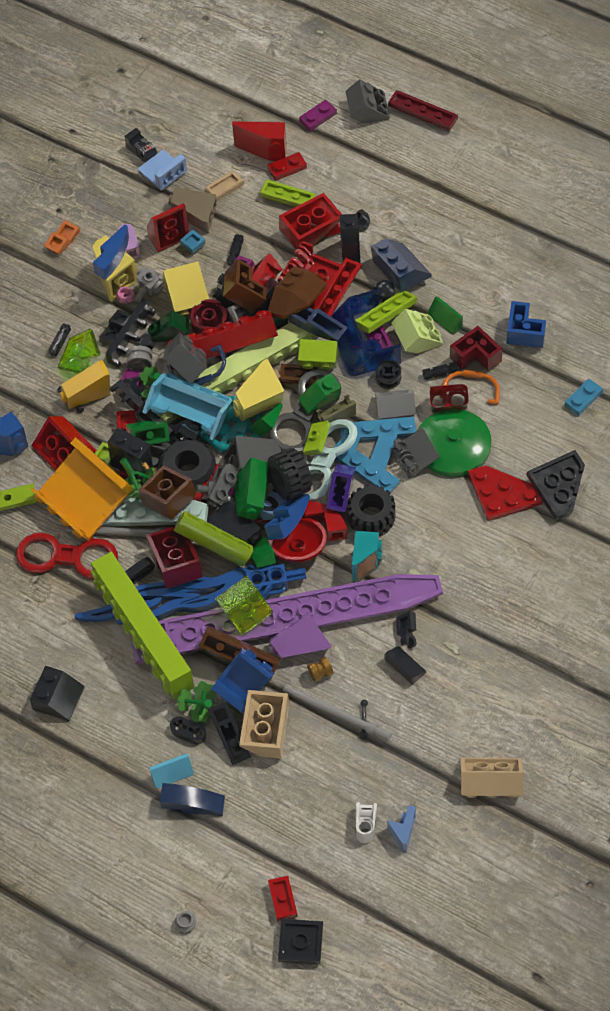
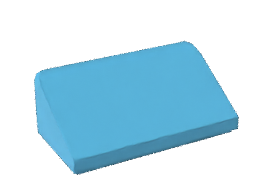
[149,754,194,788]

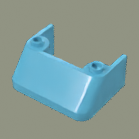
[142,373,232,440]

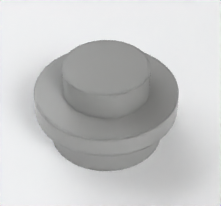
[175,911,196,932]

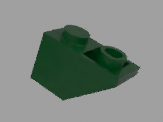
[148,310,189,342]

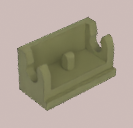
[315,394,356,423]

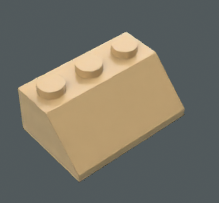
[239,690,290,759]
[461,758,524,798]

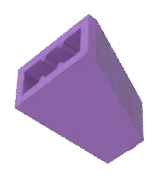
[268,613,332,658]

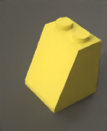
[92,235,137,302]
[162,262,209,316]
[232,359,284,422]

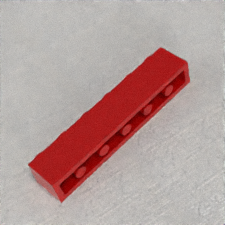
[165,310,278,370]

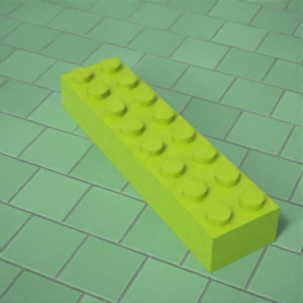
[90,551,194,700]

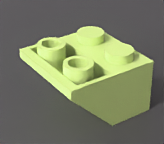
[391,309,444,354]

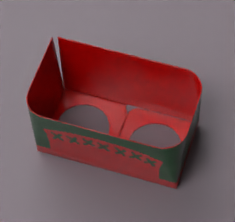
[429,384,469,412]

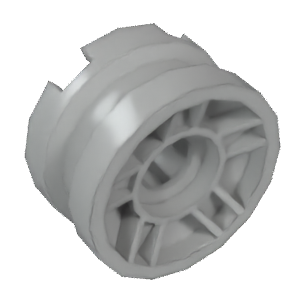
[126,346,152,372]

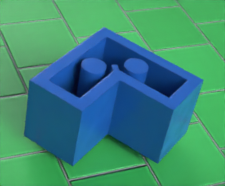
[506,301,546,348]

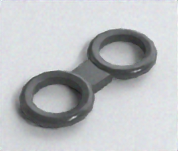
[269,369,342,451]

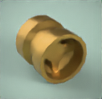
[307,657,334,683]

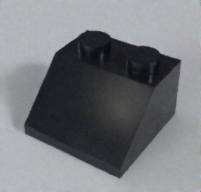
[30,665,85,721]

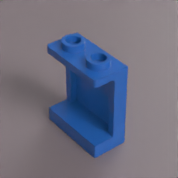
[211,648,274,713]

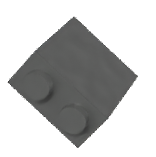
[222,436,281,483]

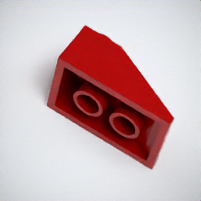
[232,121,287,161]
[279,193,342,250]
[147,203,189,252]

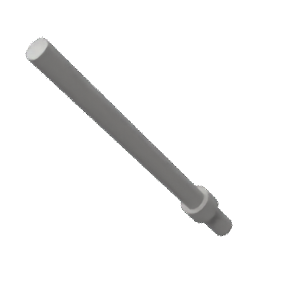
[65,525,164,537]
[283,685,392,741]

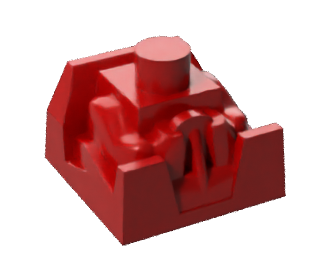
[252,253,283,286]

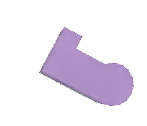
[118,224,141,258]

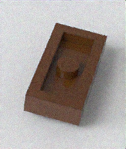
[279,363,318,385]

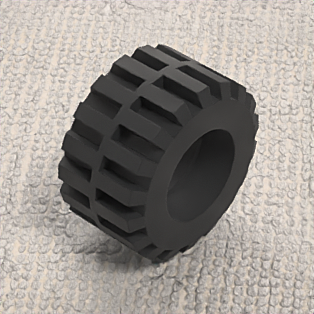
[267,448,312,501]
[347,484,396,536]

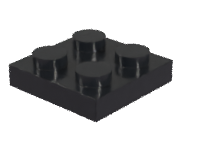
[278,919,324,965]

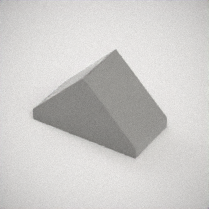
[227,305,256,323]

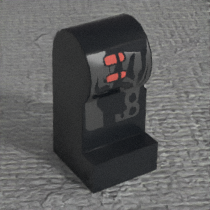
[124,128,157,162]

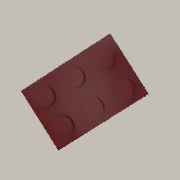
[146,526,203,589]

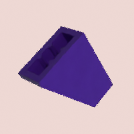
[326,464,356,512]

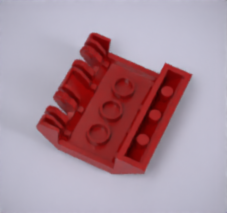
[269,241,362,317]

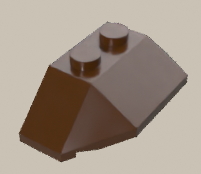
[268,266,327,319]

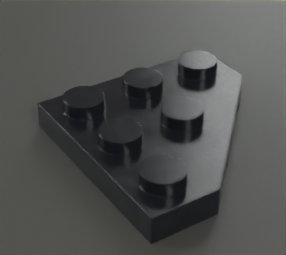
[526,450,585,521]

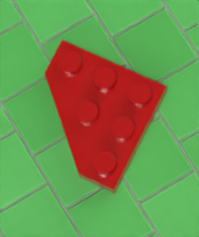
[468,465,542,521]

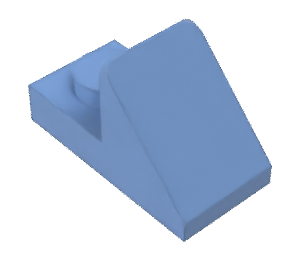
[387,805,416,852]

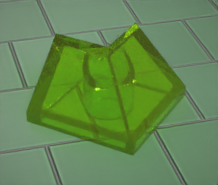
[58,328,101,373]

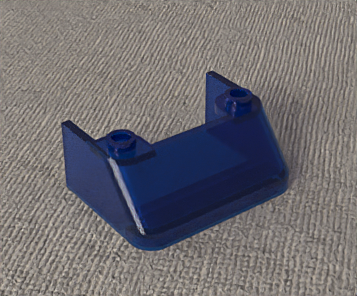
[331,289,401,376]

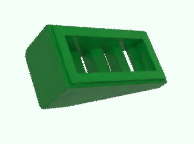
[251,403,283,437]

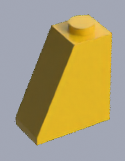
[59,360,110,409]

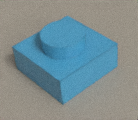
[180,229,206,254]

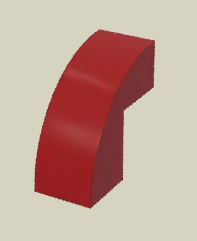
[304,501,347,541]

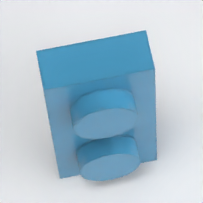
[564,378,603,416]

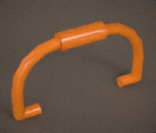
[440,370,500,405]

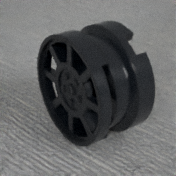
[375,359,402,389]

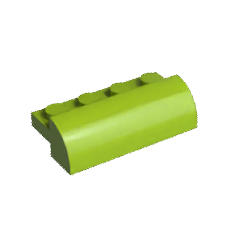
[173,510,253,567]

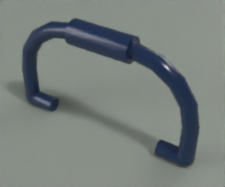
[167,345,226,385]

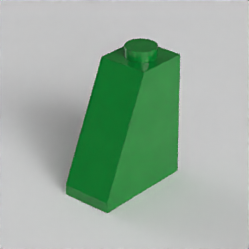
[234,457,268,520]

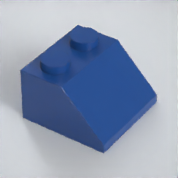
[0,411,28,456]

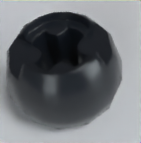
[374,280,395,303]

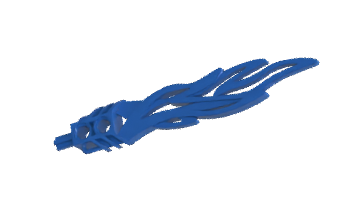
[74,564,307,624]

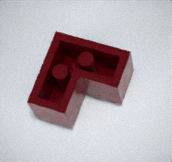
[450,326,503,371]

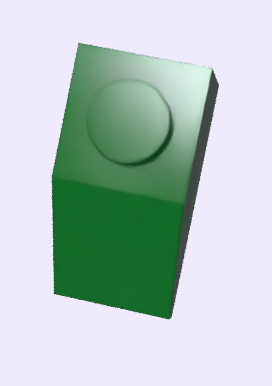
[298,373,342,414]
[126,421,170,444]

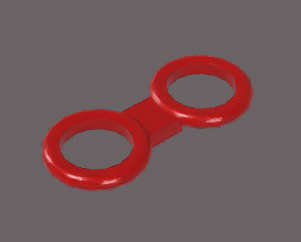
[16,532,118,579]

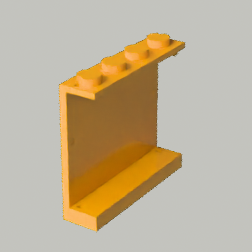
[30,437,134,541]

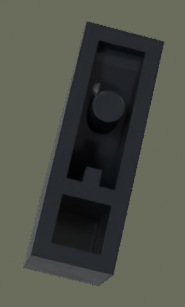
[208,701,251,765]

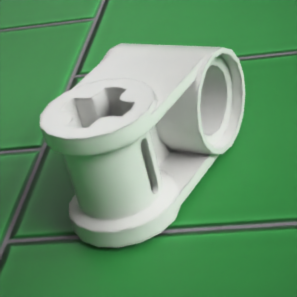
[356,802,377,844]

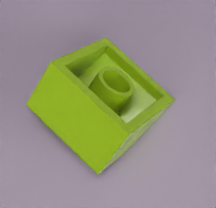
[298,339,339,370]

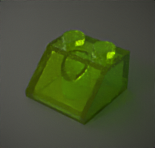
[215,575,273,635]

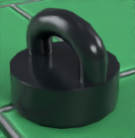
[355,209,370,229]

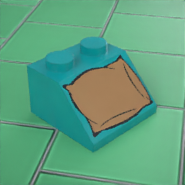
[352,531,383,583]

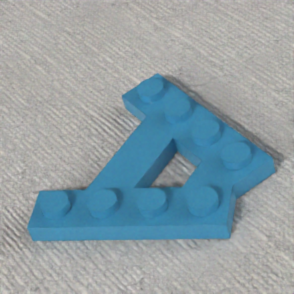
[333,417,416,494]

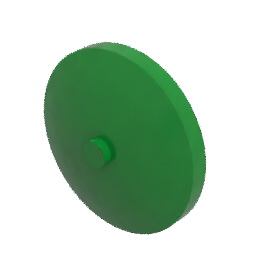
[418,409,491,477]

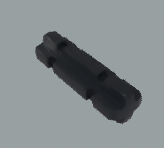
[227,234,244,266]
[48,323,71,356]
[422,362,459,380]

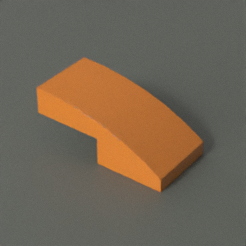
[44,220,81,255]

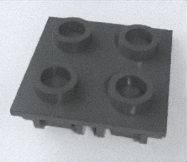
[393,427,440,478]

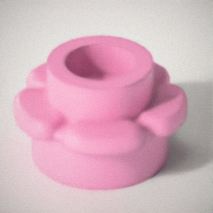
[116,287,134,304]

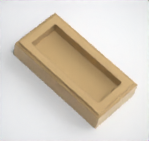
[205,171,244,201]

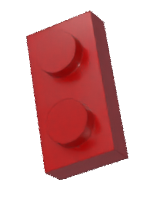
[268,152,307,181]
[268,875,298,921]

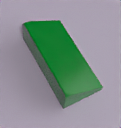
[428,296,463,335]
[250,537,276,568]

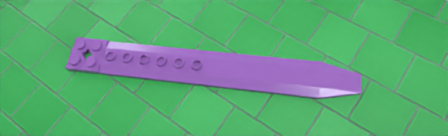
[130,574,443,665]

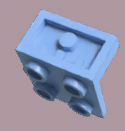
[138,150,187,191]

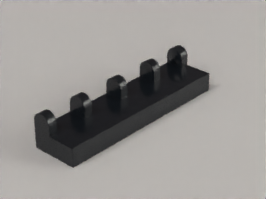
[105,298,156,367]
[110,379,173,442]

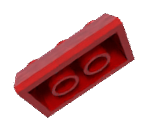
[31,416,97,471]

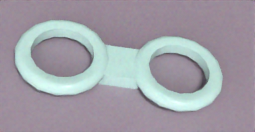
[309,419,358,502]

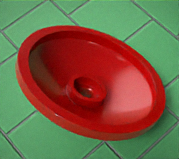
[269,517,327,563]

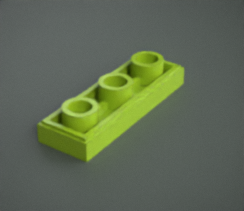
[0,483,38,511]

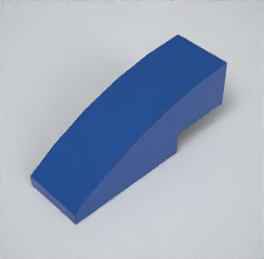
[93,224,129,280]
[264,494,310,540]

